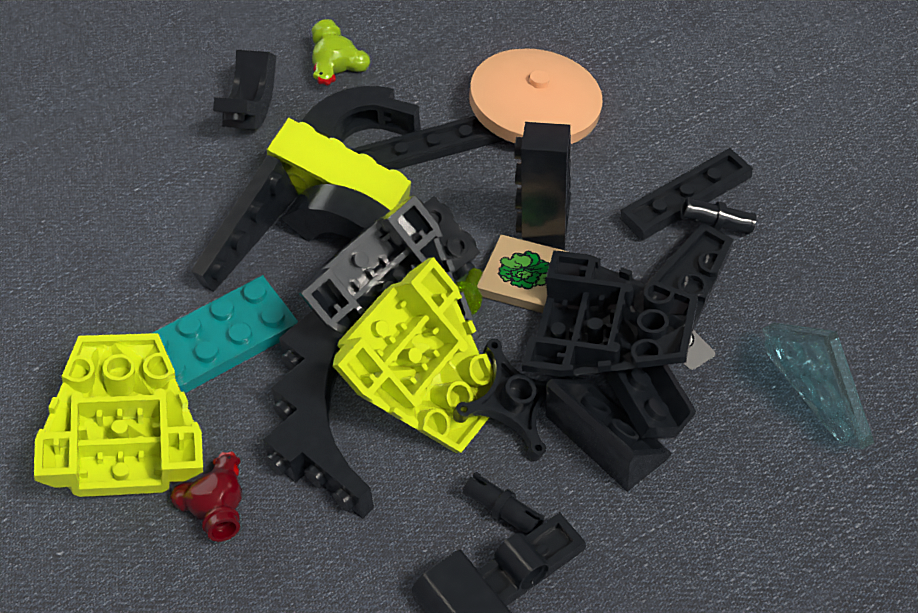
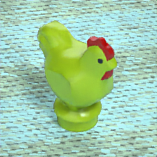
[312,19,370,85]

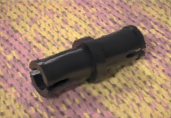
[680,197,756,235]
[463,472,545,535]

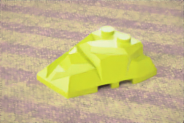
[332,257,493,453]
[34,333,203,497]

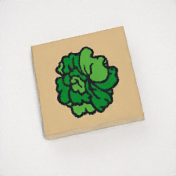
[476,235,568,313]

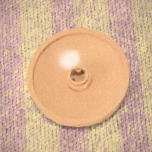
[469,48,603,144]

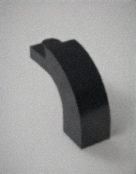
[213,50,276,129]
[301,86,421,143]
[282,184,390,242]

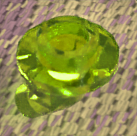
[456,268,483,315]

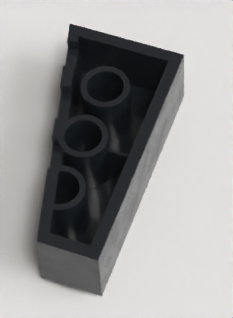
[514,122,571,251]

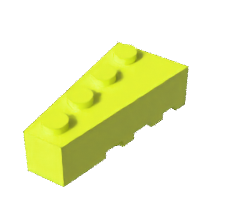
[267,118,411,211]

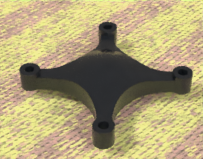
[452,338,572,461]

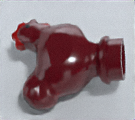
[170,451,242,542]

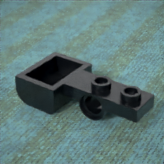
[412,512,586,613]

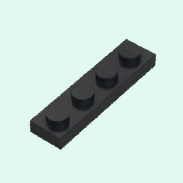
[620,148,753,241]

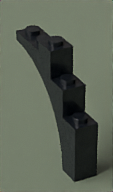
[263,310,374,519]

